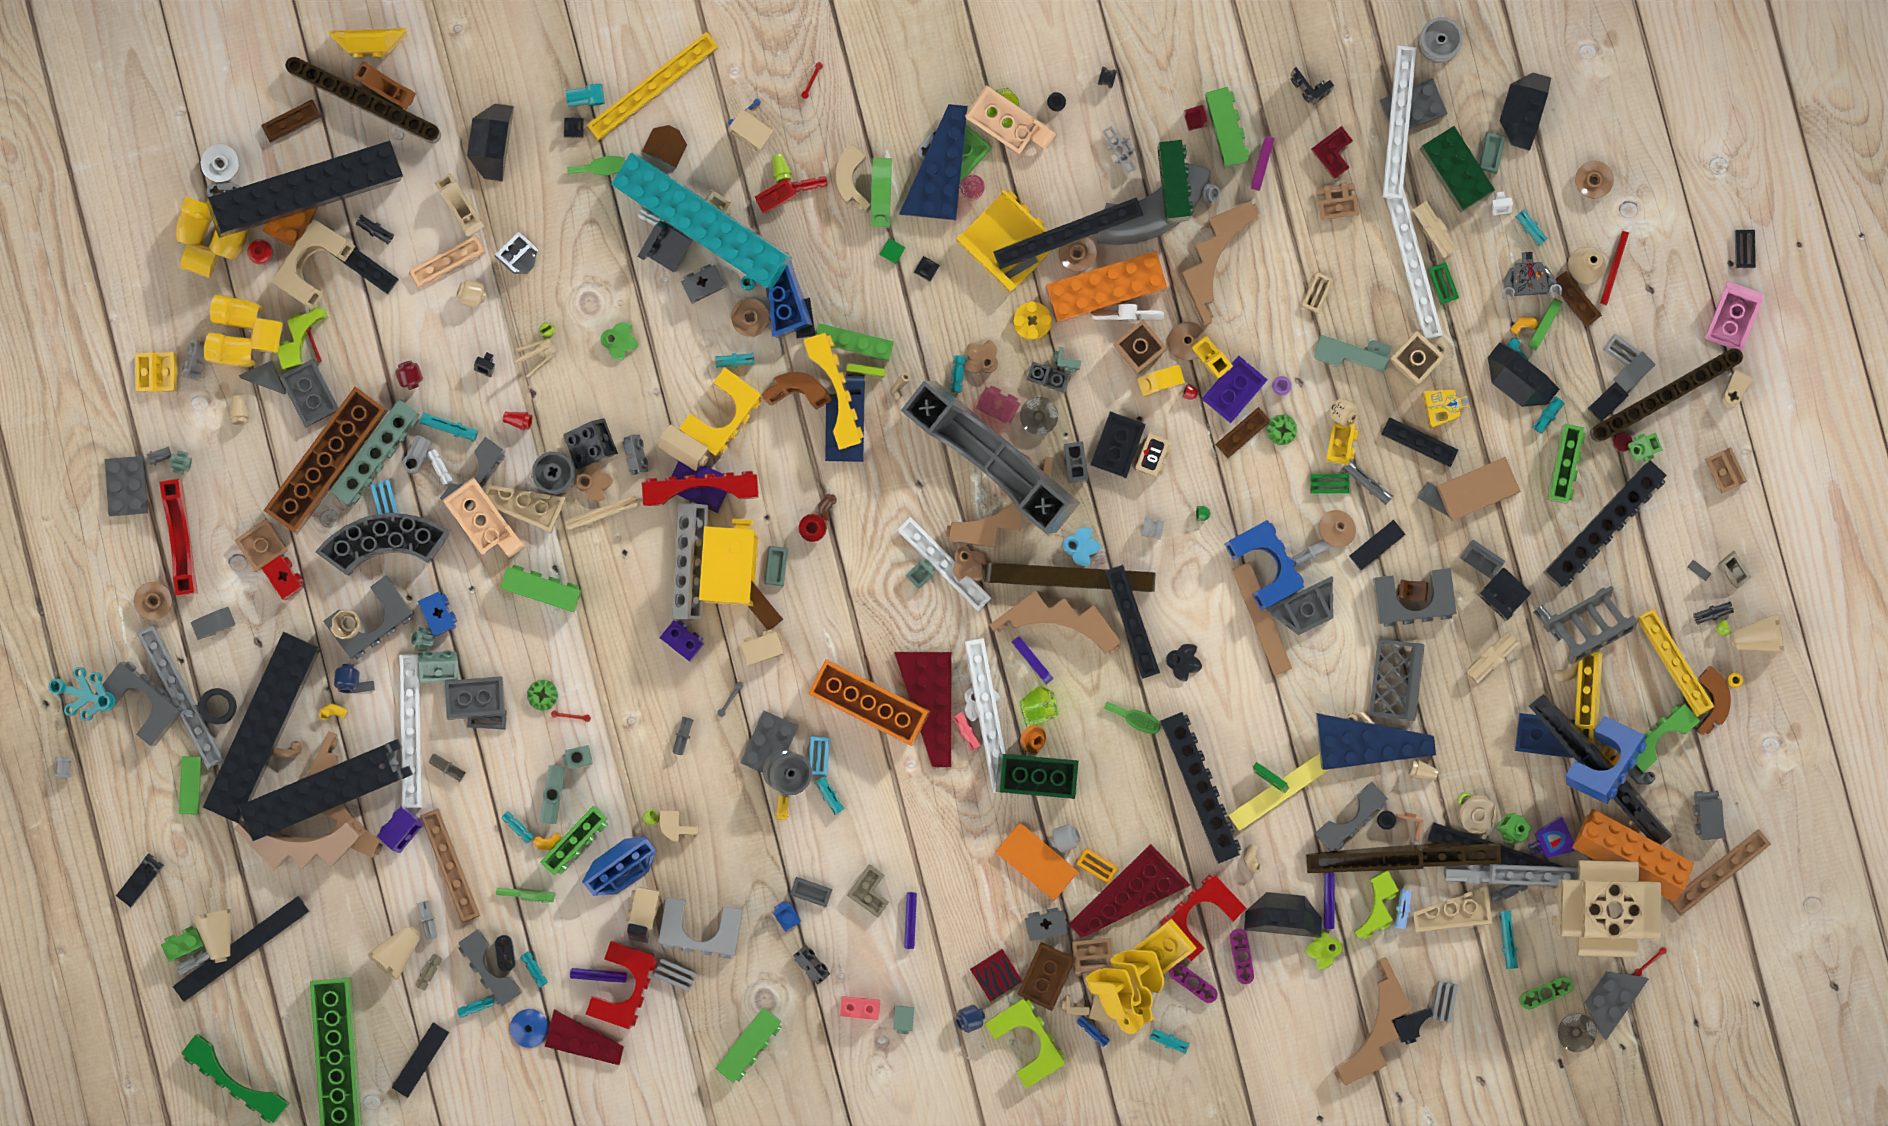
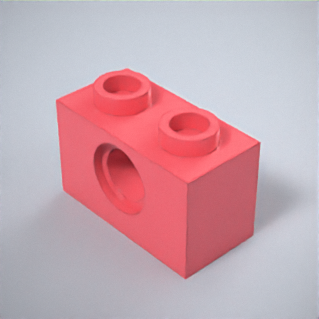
[840,996,881,1020]

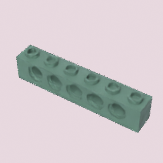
[330,399,420,506]

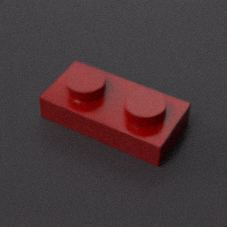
[754,178,797,214]

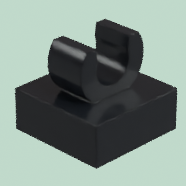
[564,118,584,138]
[914,256,940,282]
[474,352,495,378]

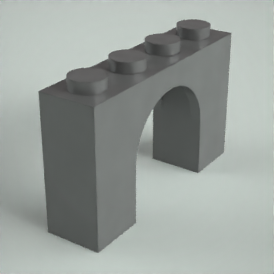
[1373,568,1457,627]
[323,576,415,659]
[95,661,184,746]

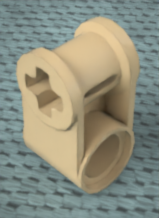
[1722,369,1753,407]

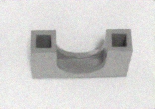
[658,897,743,959]

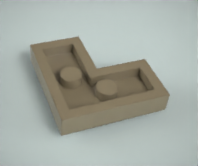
[847,864,889,918]

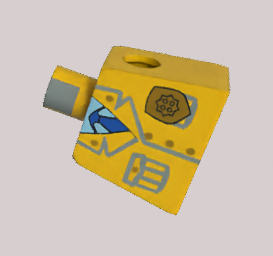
[1422,390,1469,429]

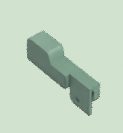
[1314,335,1392,373]

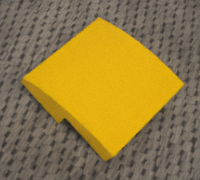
[135,352,177,392]

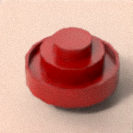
[798,514,827,542]

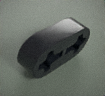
[495,935,516,971]

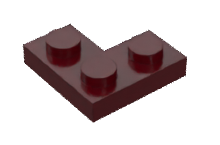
[1311,126,1353,179]

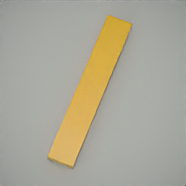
[1636,609,1714,717]

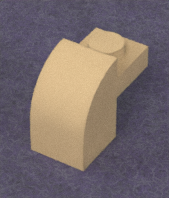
[660,811,699,842]

